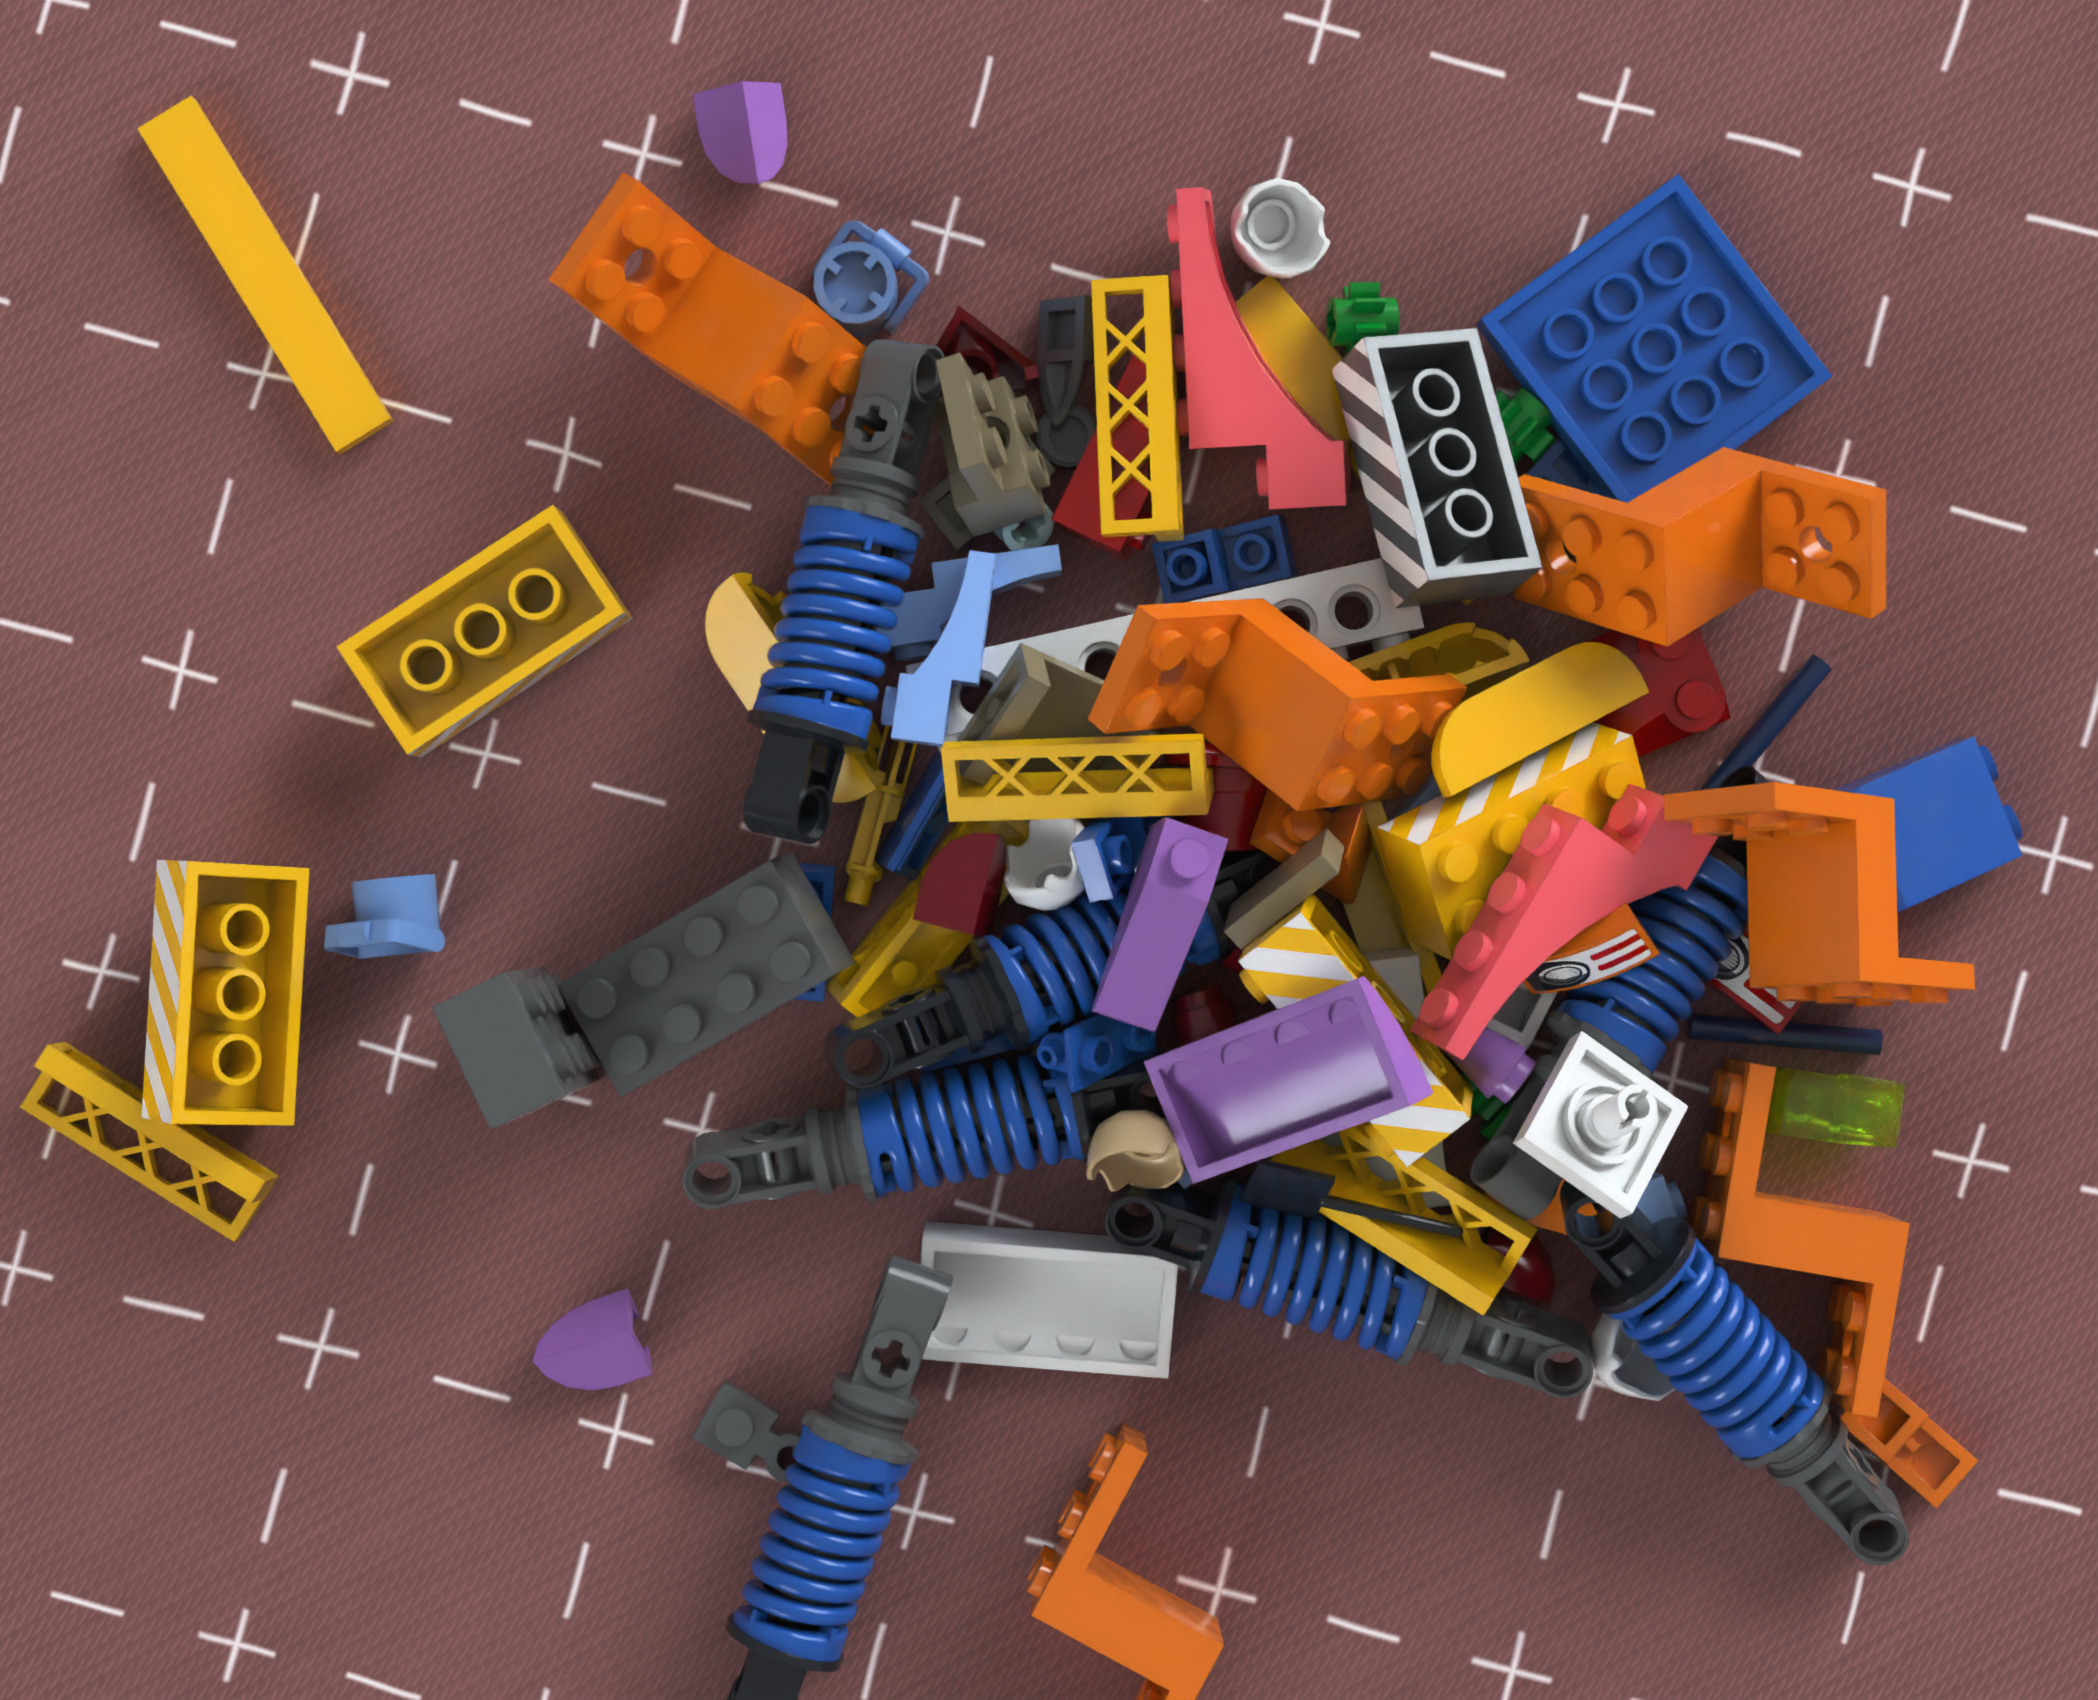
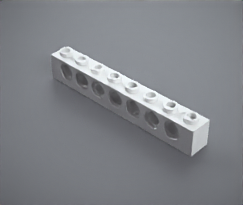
[906,558,1424,752]

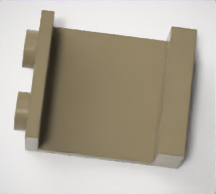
[957,643,1162,827]

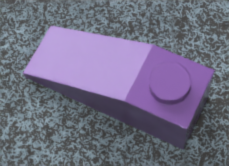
[1091,817,1228,1032]

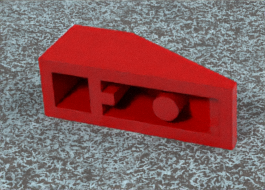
[1051,348,1152,562]

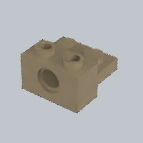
[935,352,1050,537]

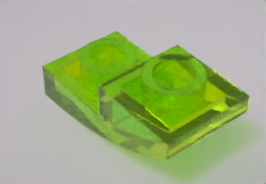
[1766,1066,1905,1148]

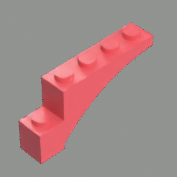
[1167,187,1353,509]
[1410,784,1718,1061]

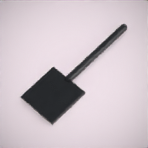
[1239,1159,1463,1238]

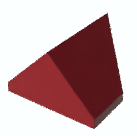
[936,305,1039,397]

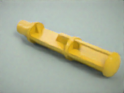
[843,725,917,906]

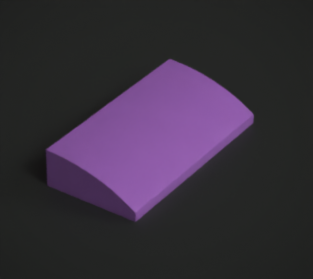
[1144,976,1433,1184]

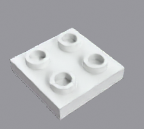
[1513,1031,1688,1219]

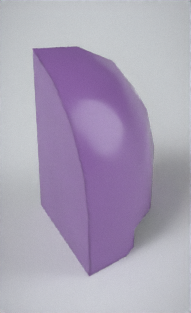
[693,81,788,184]
[532,1288,653,1390]

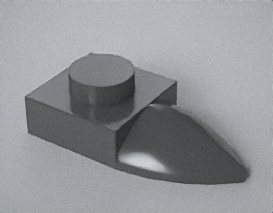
[1037,295,1094,426]

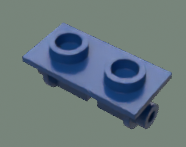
[1037,1014,1157,1093]

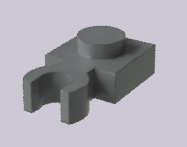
[691,1379,801,1483]

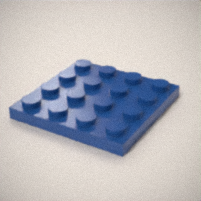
[1475,174,1832,503]

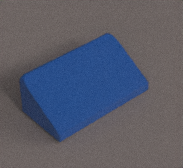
[875,751,962,881]

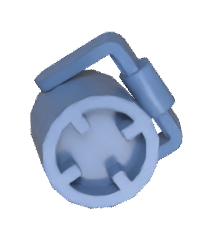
[811,221,930,337]
[324,874,445,959]

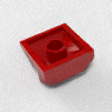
[1586,628,1731,757]

